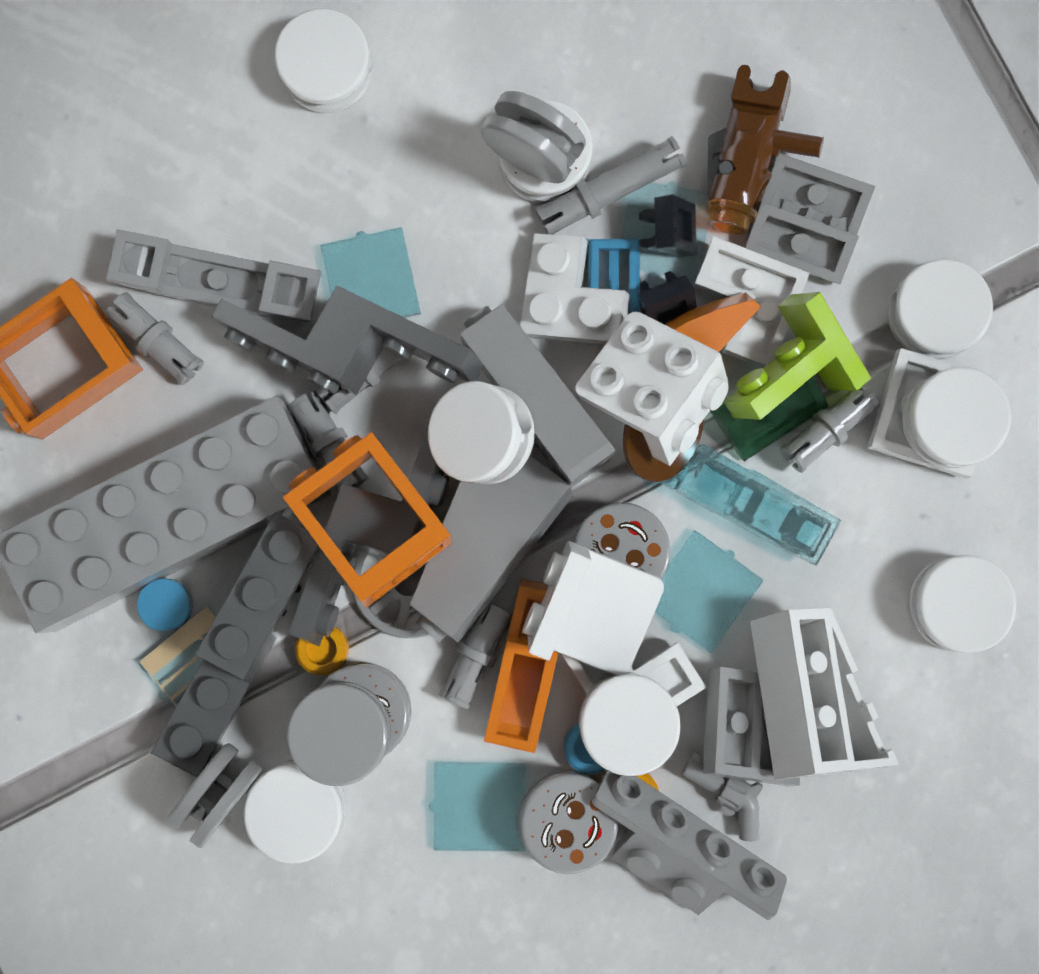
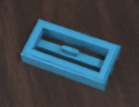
[588,239,640,314]

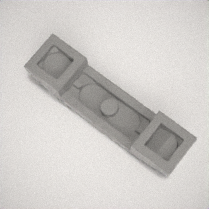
[106,229,321,322]

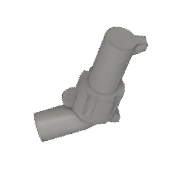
[681,750,763,841]

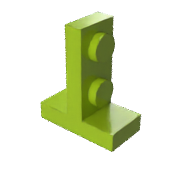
[723,292,872,420]

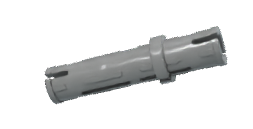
[535,136,687,235]

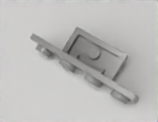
[592,770,787,920]

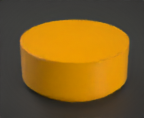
[295,626,349,675]

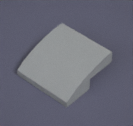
[744,153,876,285]

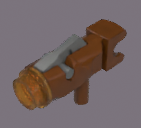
[705,65,824,235]

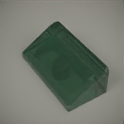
[710,376,829,462]

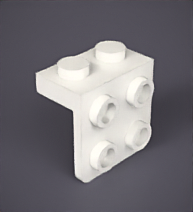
[576,312,729,466]
[522,541,664,676]

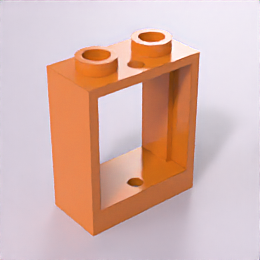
[0,277,143,440]
[283,432,452,608]

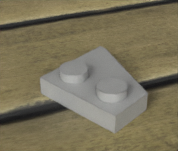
[703,666,800,786]

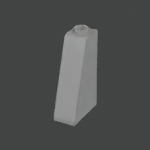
[460,304,616,488]
[410,456,573,643]

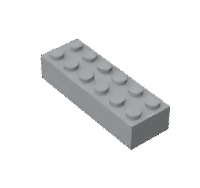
[0,395,331,633]

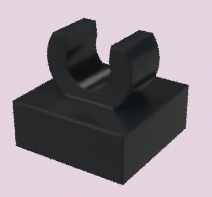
[638,194,697,258]
[638,271,697,324]

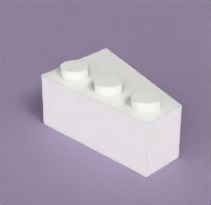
[750,608,899,780]

